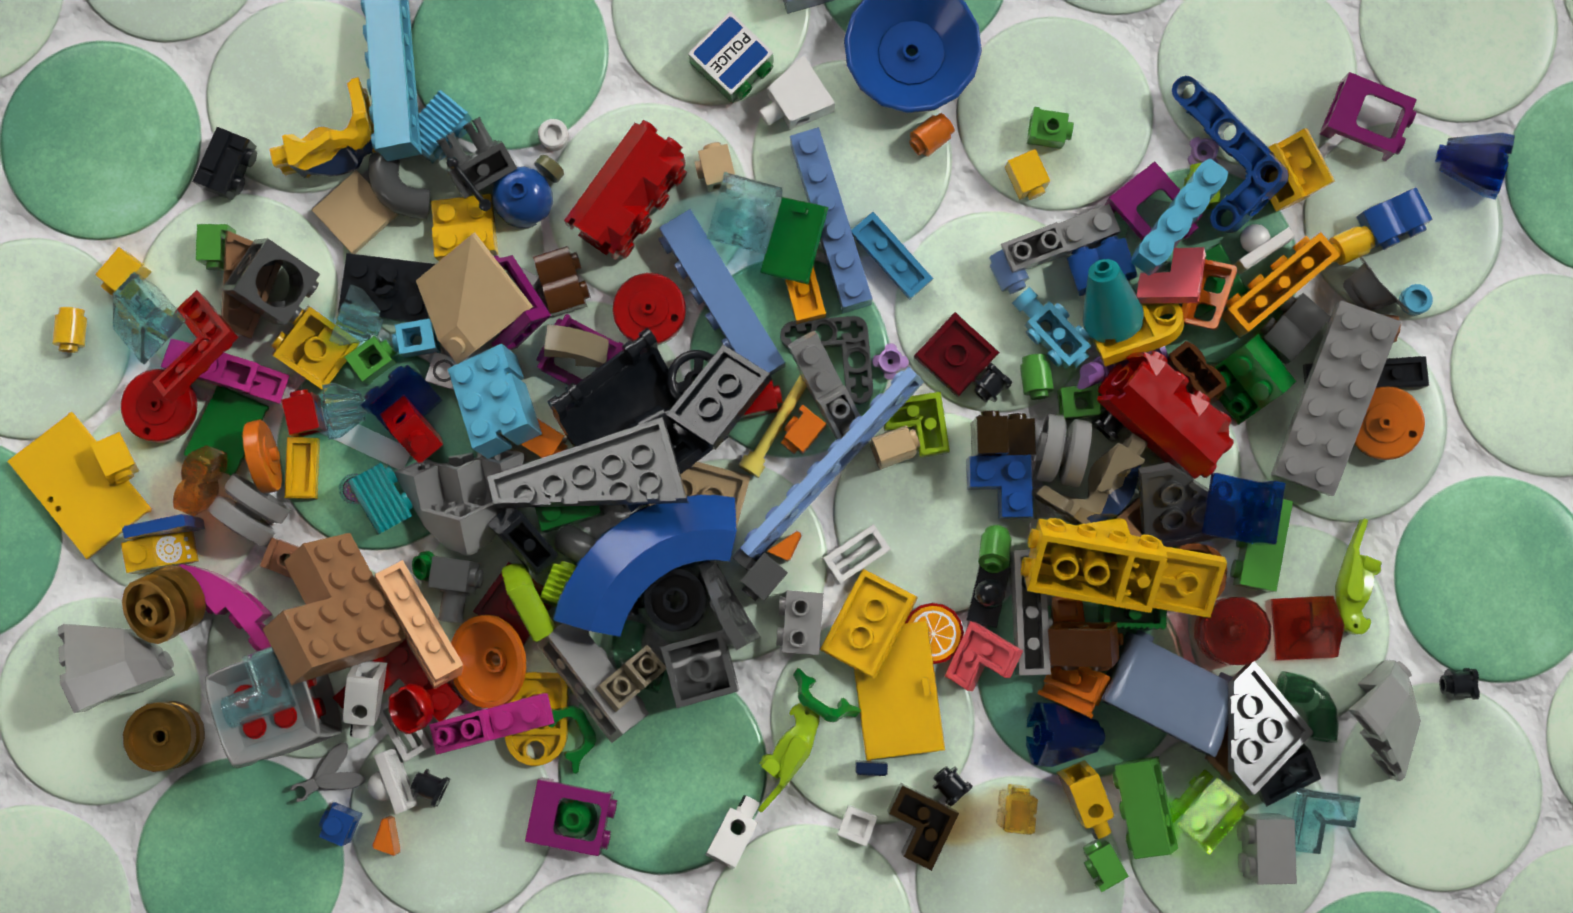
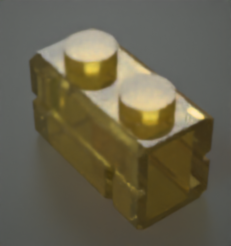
[996,784,1038,835]

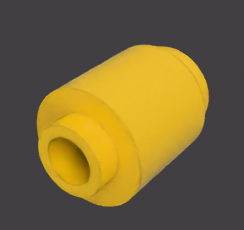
[1329,226,1375,265]
[52,307,87,353]

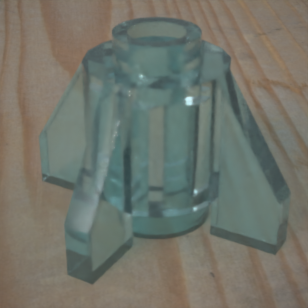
[329,285,384,346]
[318,383,370,440]

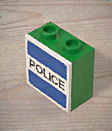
[688,11,774,103]

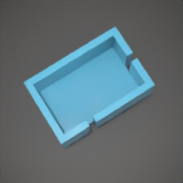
[448,343,542,459]

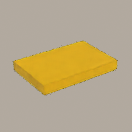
[820,569,918,679]

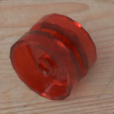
[1194,597,1271,665]

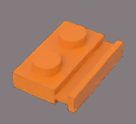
[1037,666,1111,719]

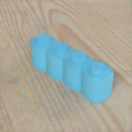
[1131,158,1228,276]

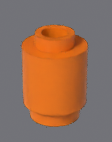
[909,113,955,157]

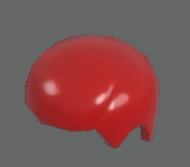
[388,684,434,734]

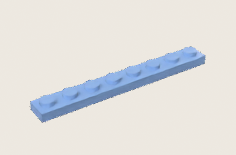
[740,367,924,560]

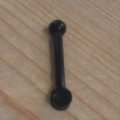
[446,157,491,211]

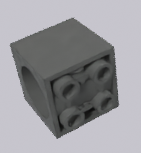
[221,238,320,325]
[661,631,740,708]

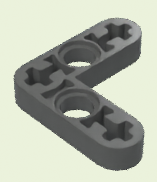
[780,316,873,405]

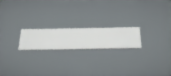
[320,407,410,470]

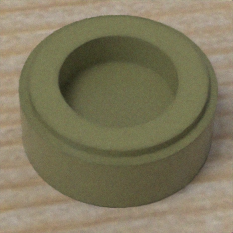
[534,155,564,183]

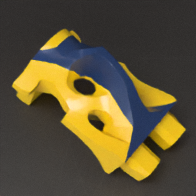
[269,77,376,178]

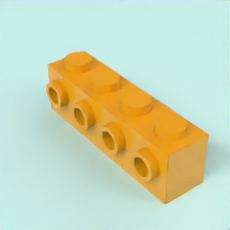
[1222,232,1340,338]

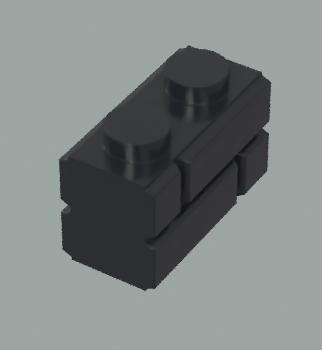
[192,127,257,200]
[488,508,559,576]

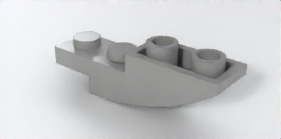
[1001,204,1121,273]
[787,330,860,440]

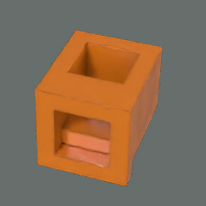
[780,405,826,455]

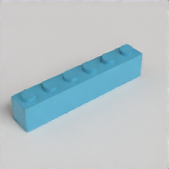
[361,0,422,161]

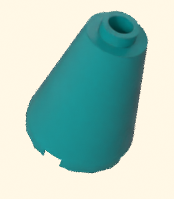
[1082,259,1144,343]

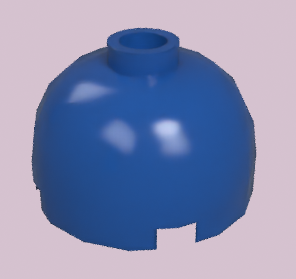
[492,166,553,228]

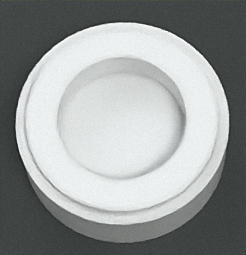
[538,119,569,151]

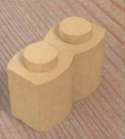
[870,426,920,470]

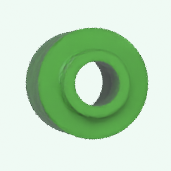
[1020,354,1054,400]
[978,525,1012,573]

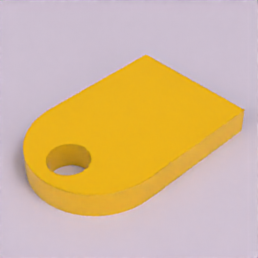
[1092,303,1184,367]
[505,672,569,766]

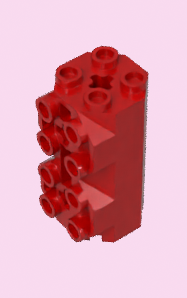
[564,120,687,260]
[1097,351,1234,479]

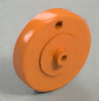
[1354,386,1425,460]
[243,419,282,494]

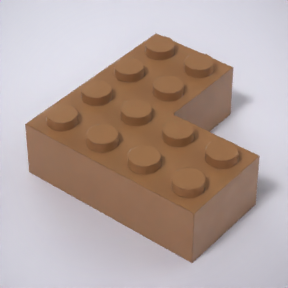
[263,533,407,685]

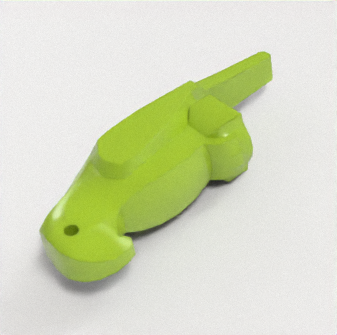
[1335,519,1382,635]
[758,703,820,813]

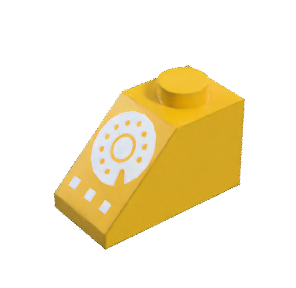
[121,531,199,574]

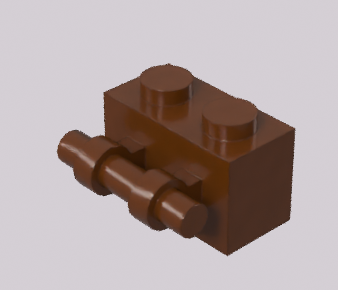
[1048,621,1123,671]

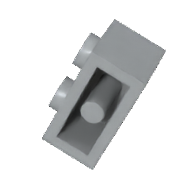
[776,590,824,655]

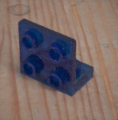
[361,365,443,439]
[1202,473,1286,545]

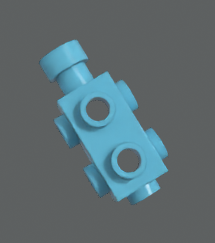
[1012,287,1091,369]

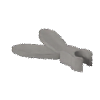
[290,742,365,802]

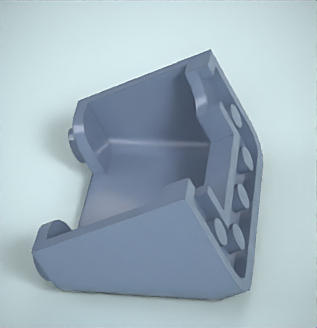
[1101,630,1233,757]

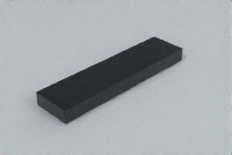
[1303,356,1429,389]

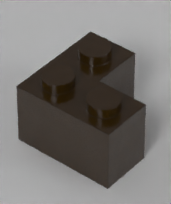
[970,411,1036,458]
[887,782,959,871]

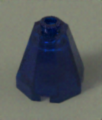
[1435,132,1515,200]
[1026,702,1105,767]

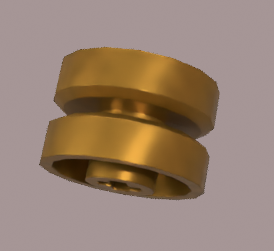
[122,565,206,644]
[123,701,205,772]

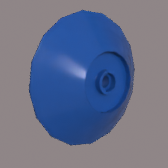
[844,0,982,113]

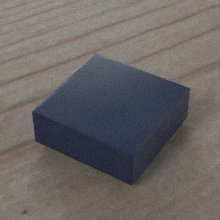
[855,760,888,776]

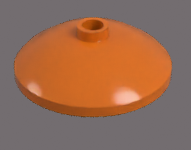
[451,615,526,708]

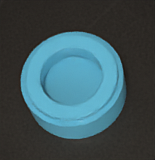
[1399,284,1433,316]

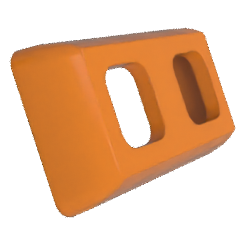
[1181,259,1237,330]

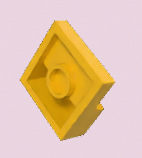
[431,194,499,261]
[271,305,360,391]

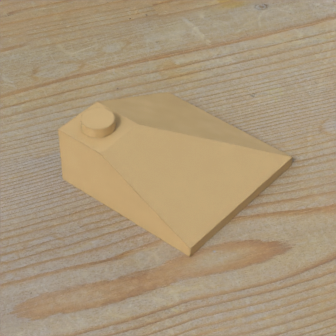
[416,233,533,364]

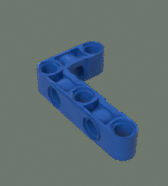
[1172,76,1289,233]

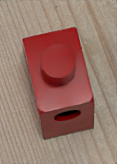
[380,395,443,464]

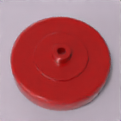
[613,273,686,346]
[121,369,198,443]

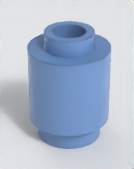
[989,250,1029,294]

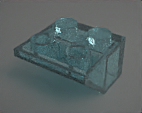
[113,272,186,365]

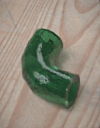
[611,619,665,693]
[1276,671,1339,743]

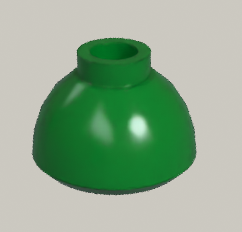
[555,798,597,839]

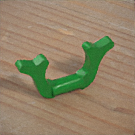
[793,668,861,722]
[548,706,596,774]

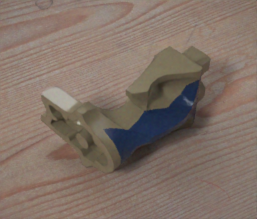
[1032,433,1148,525]

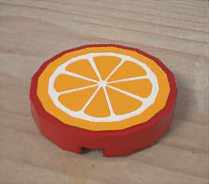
[904,603,964,664]

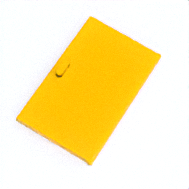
[7,412,152,559]
[854,621,946,761]

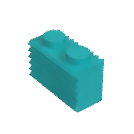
[347,463,413,535]

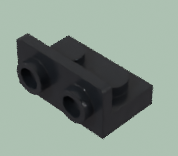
[1258,744,1321,807]

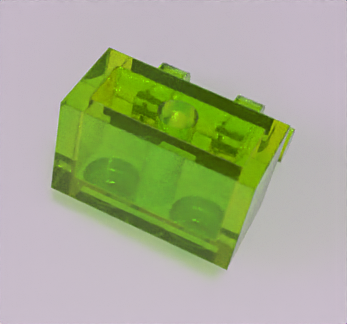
[1170,769,1249,855]

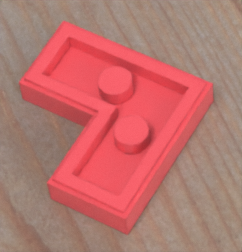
[1136,247,1206,304]
[945,621,1023,691]

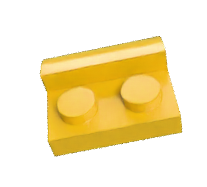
[1265,128,1335,211]

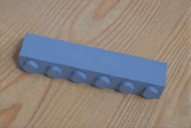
[790,127,873,314]
[658,209,785,375]

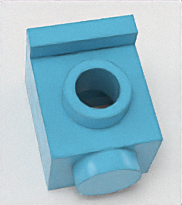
[392,319,441,358]

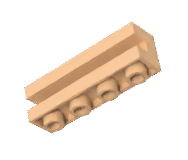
[375,560,464,689]

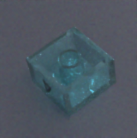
[707,172,783,255]

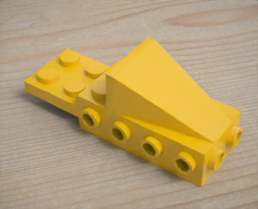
[1021,518,1227,618]

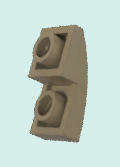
[544,324,609,368]
[595,645,666,712]

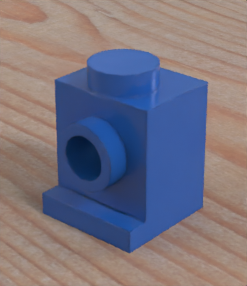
[319,802,363,846]

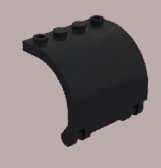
[547,328,728,512]

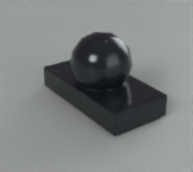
[966,565,1011,628]

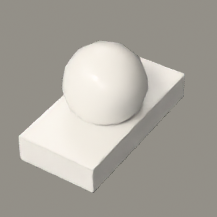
[1233,224,1295,274]
[367,748,418,814]

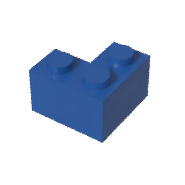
[966,455,1033,519]

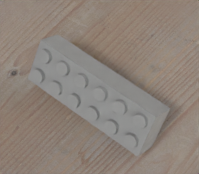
[1271,300,1401,496]

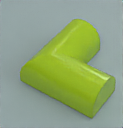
[883,392,950,457]
[501,563,555,642]

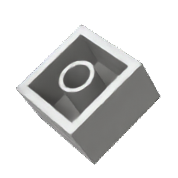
[1237,813,1297,885]

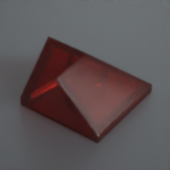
[1271,596,1345,660]

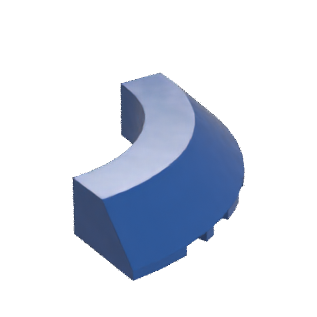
[553,495,737,637]

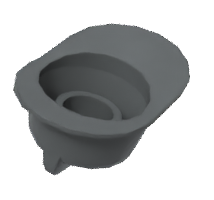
[1343,257,1409,313]

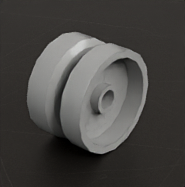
[1034,414,1092,488]
[208,473,291,547]

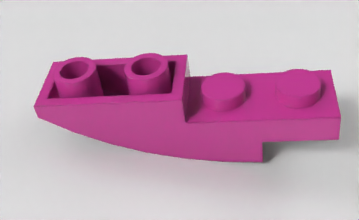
[161,338,290,405]
[179,564,274,654]
[429,693,555,755]

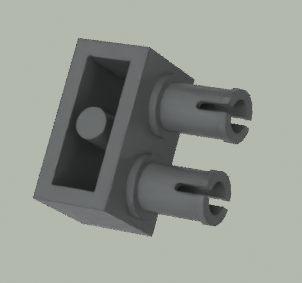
[436,117,518,198]
[428,556,484,623]

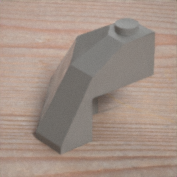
[395,449,524,555]
[58,624,175,713]
[1348,660,1421,781]

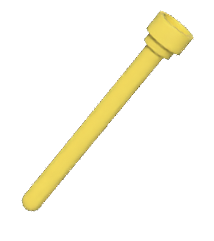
[738,375,807,478]

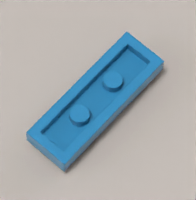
[851,212,933,300]

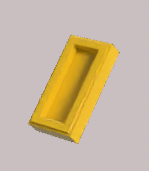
[284,437,320,499]

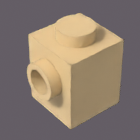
[694,142,737,192]

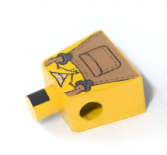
[1057,760,1114,839]

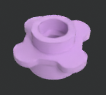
[1188,137,1220,165]
[872,343,909,380]

